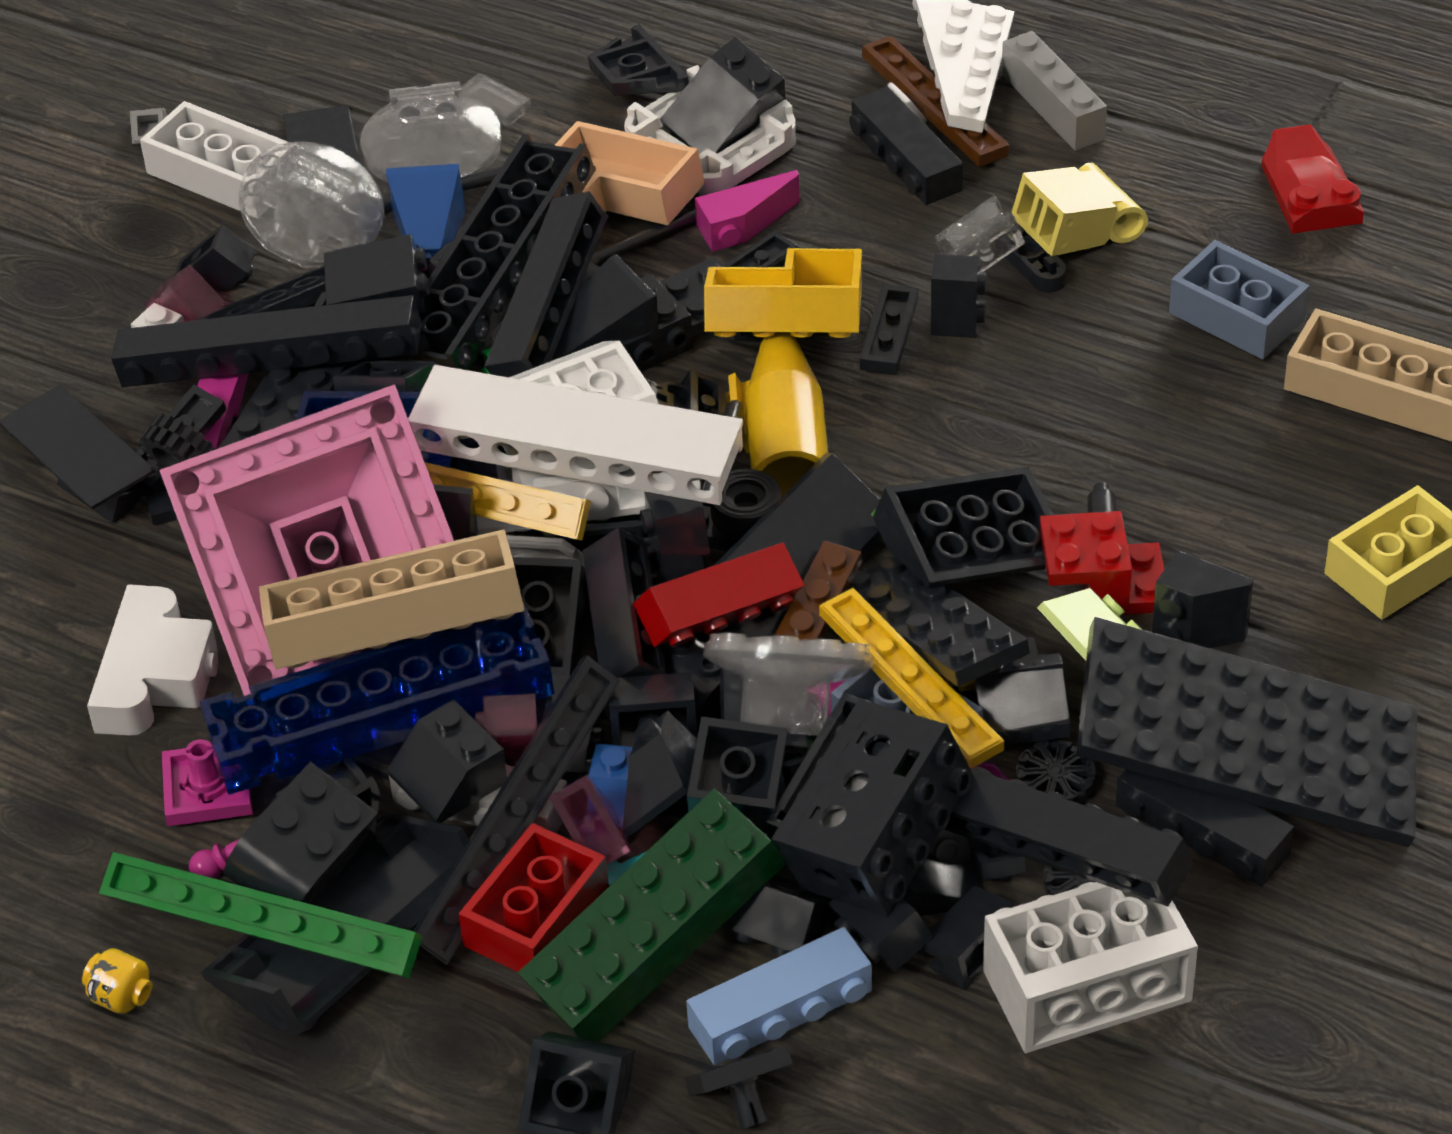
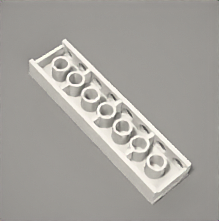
[408,365,743,505]

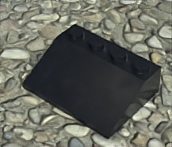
[873,466,1053,587]

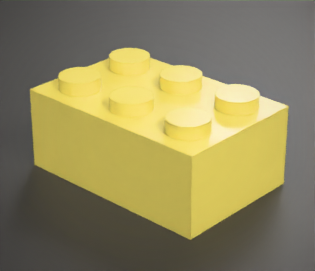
[1325,485,1452,620]

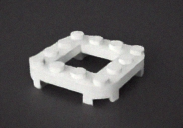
[624,65,796,196]

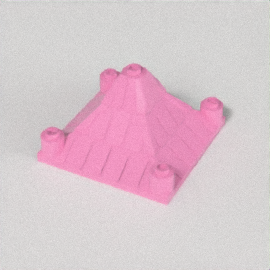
[159,384,454,705]

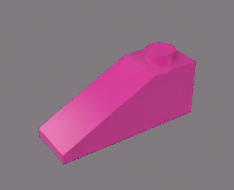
[695,170,800,252]

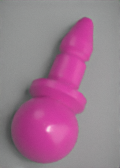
[189,840,239,879]

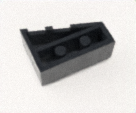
[640,492,710,586]

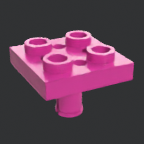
[162,739,253,827]

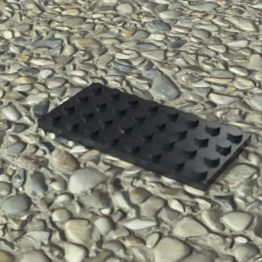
[1076,617,1417,847]

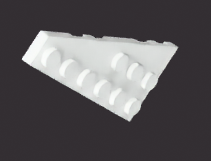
[912,0,1014,133]

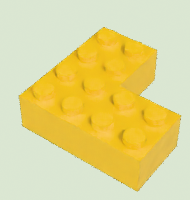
[704,248,862,338]

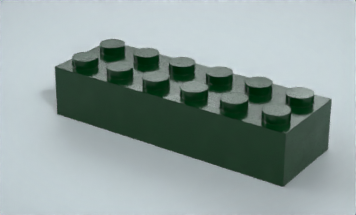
[518,788,786,1042]

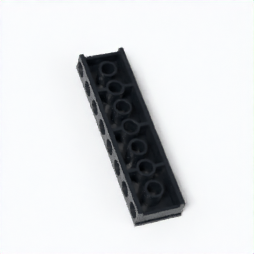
[394,134,596,371]

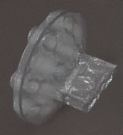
[360,81,502,182]
[239,142,384,267]
[703,633,874,735]

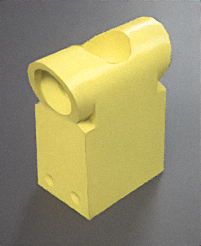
[1011,162,1148,257]

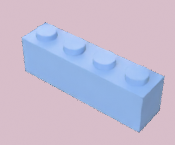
[686,927,872,1066]

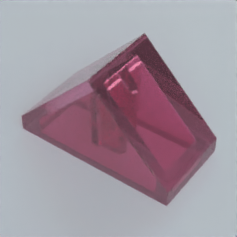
[145,265,227,322]
[549,775,631,864]

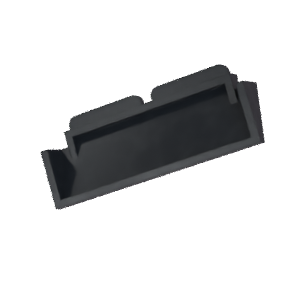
[700,453,880,657]

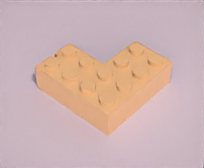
[555,121,705,225]

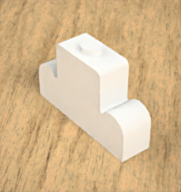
[87,585,218,736]

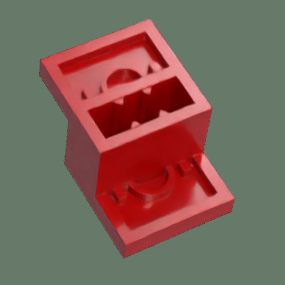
[1040,511,1164,615]

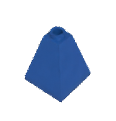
[386,164,465,271]

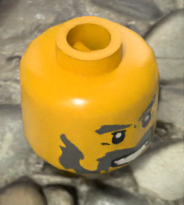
[82,948,153,1014]

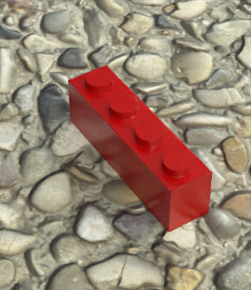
[633,542,805,648]

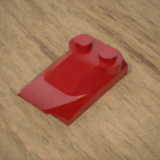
[1261,124,1364,234]

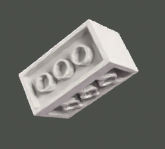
[983,882,1198,1053]

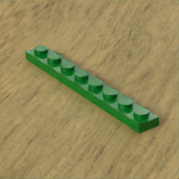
[99,852,423,979]

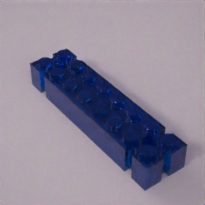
[199,603,555,795]

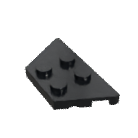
[588,24,689,96]

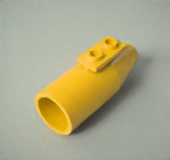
[725,332,828,496]

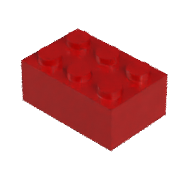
[459,823,609,972]

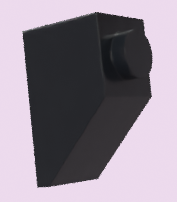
[171,225,256,292]

